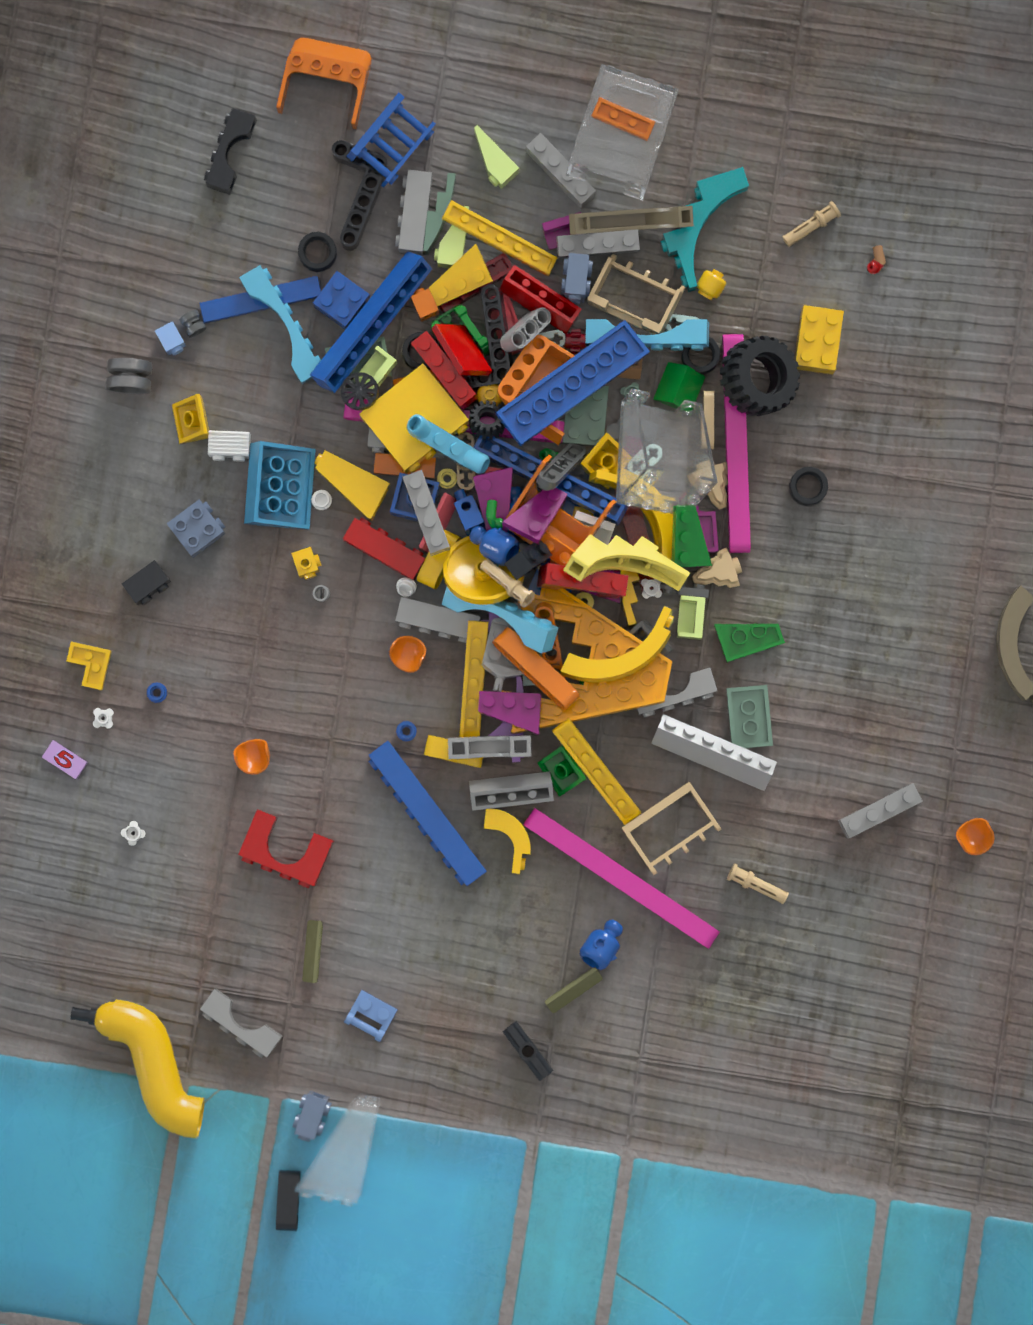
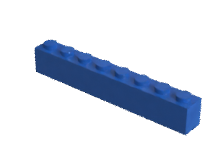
[310,251,432,393]
[473,435,628,526]
[368,741,487,886]

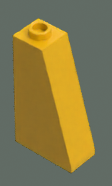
[314,450,390,521]

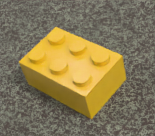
[794,305,844,375]

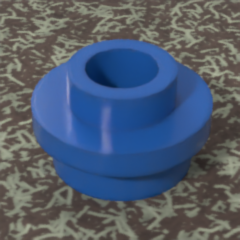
[147,682,167,703]
[396,721,417,741]

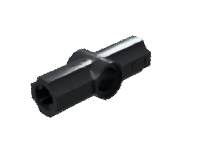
[502,1021,554,1081]

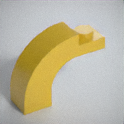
[484,808,531,874]

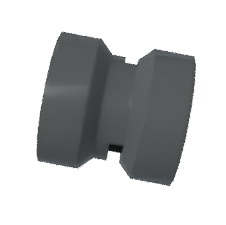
[179,310,206,338]

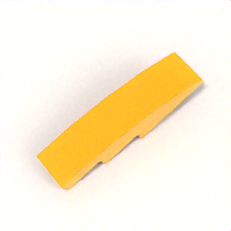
[620,541,639,627]

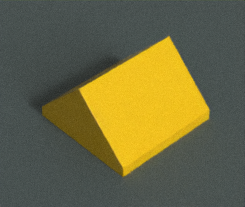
[172,394,209,444]
[580,433,634,489]

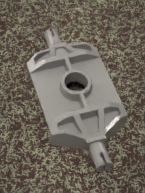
[482,602,523,692]

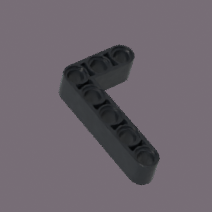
[332,140,388,251]
[462,284,513,390]

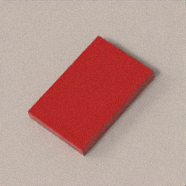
[432,324,492,376]

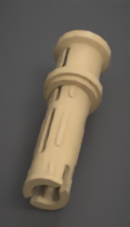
[782,201,841,247]
[480,559,535,607]
[727,863,789,904]

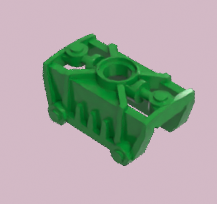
[431,305,490,358]

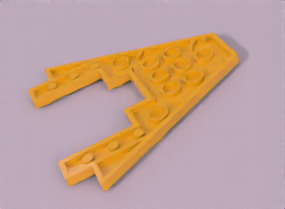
[501,588,672,734]

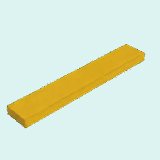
[442,200,558,276]
[459,620,489,737]
[552,718,641,825]

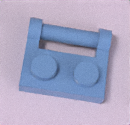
[344,990,398,1042]

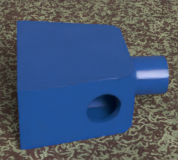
[454,489,486,536]

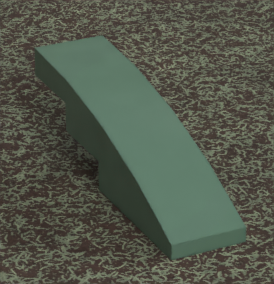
[423,173,456,255]

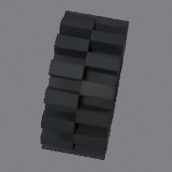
[469,400,505,440]

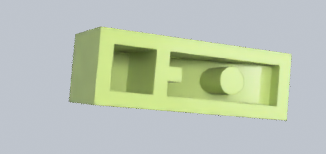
[474,125,519,189]
[434,206,469,268]

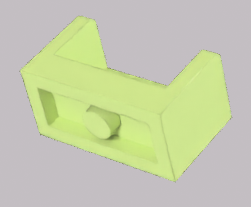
[353,346,397,395]
[677,596,705,640]

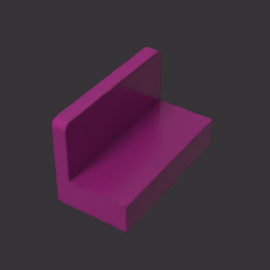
[542,212,581,250]

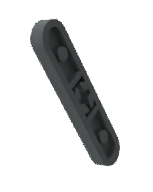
[536,443,587,491]

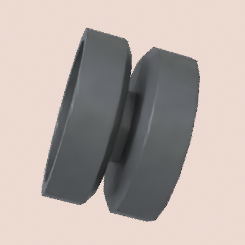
[106,358,152,394]

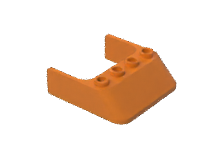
[276,38,371,129]
[497,335,575,445]
[506,455,616,566]

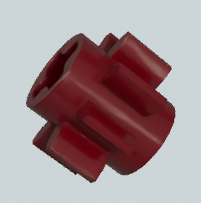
[565,329,586,354]

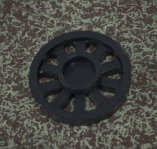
[340,372,379,410]

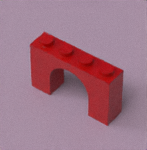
[537,563,629,599]
[238,809,334,888]

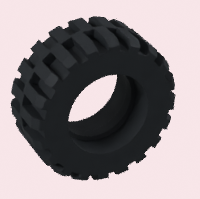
[720,335,800,416]

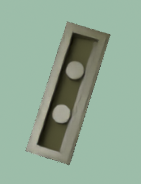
[302,920,323,983]
[545,967,603,1013]

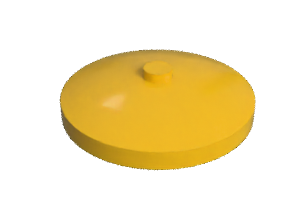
[443,536,525,605]

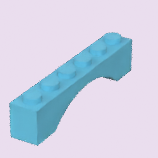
[239,265,321,384]
[585,319,709,351]
[442,587,559,653]

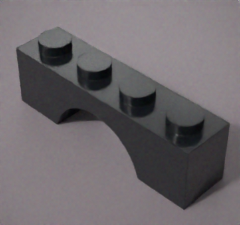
[204,108,257,195]

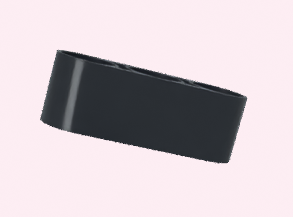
[276,1170,301,1231]

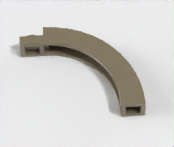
[569,206,693,235]
[996,585,1033,704]

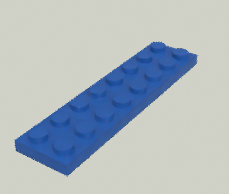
[496,320,650,447]

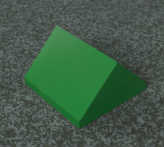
[653,362,705,414]
[537,745,587,797]

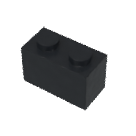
[505,540,552,580]
[122,560,171,605]

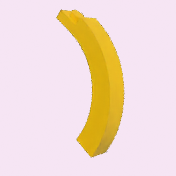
[589,467,673,560]
[561,606,674,682]

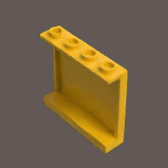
[359,364,469,473]

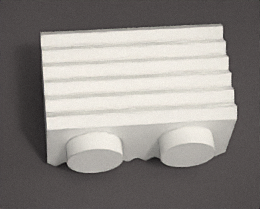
[208,431,251,462]

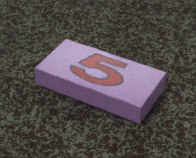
[42,740,88,780]

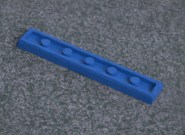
[199,276,321,324]

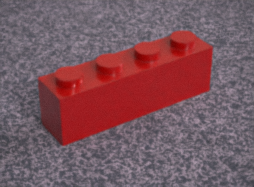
[500,265,582,334]
[411,331,479,410]
[343,518,425,581]

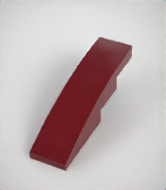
[439,253,513,314]

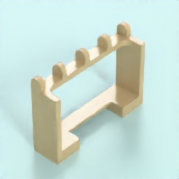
[587,254,686,335]
[621,782,721,875]

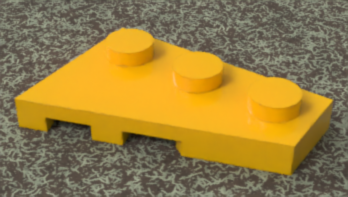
[429,244,493,306]

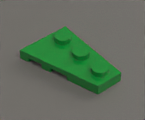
[671,505,712,567]
[714,624,785,663]

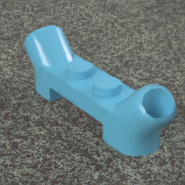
[406,414,490,474]

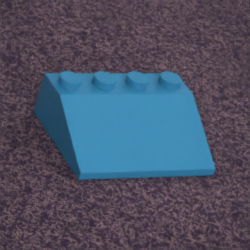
[244,441,316,529]

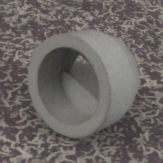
[313,585,330,602]

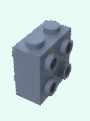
[561,253,593,305]
[167,499,225,558]
[293,1091,332,1142]

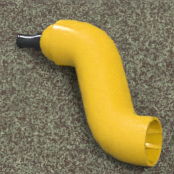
[70,999,205,1139]

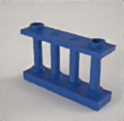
[346,92,436,188]

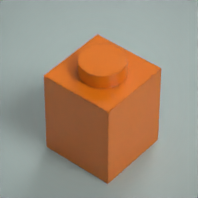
[411,288,439,322]

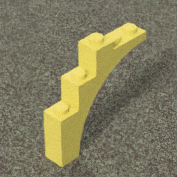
[564,534,690,591]

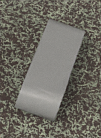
[500,308,551,352]

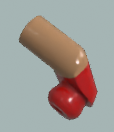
[867,245,886,274]

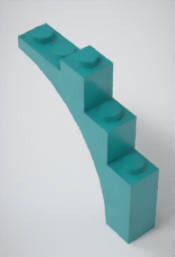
[660,167,749,292]

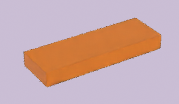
[591,97,656,141]
[374,453,436,479]

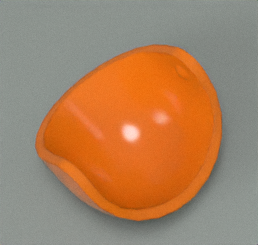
[389,636,426,673]
[233,739,270,775]
[956,818,995,855]

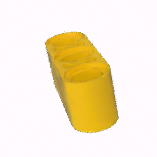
[417,529,461,590]
[423,735,483,768]

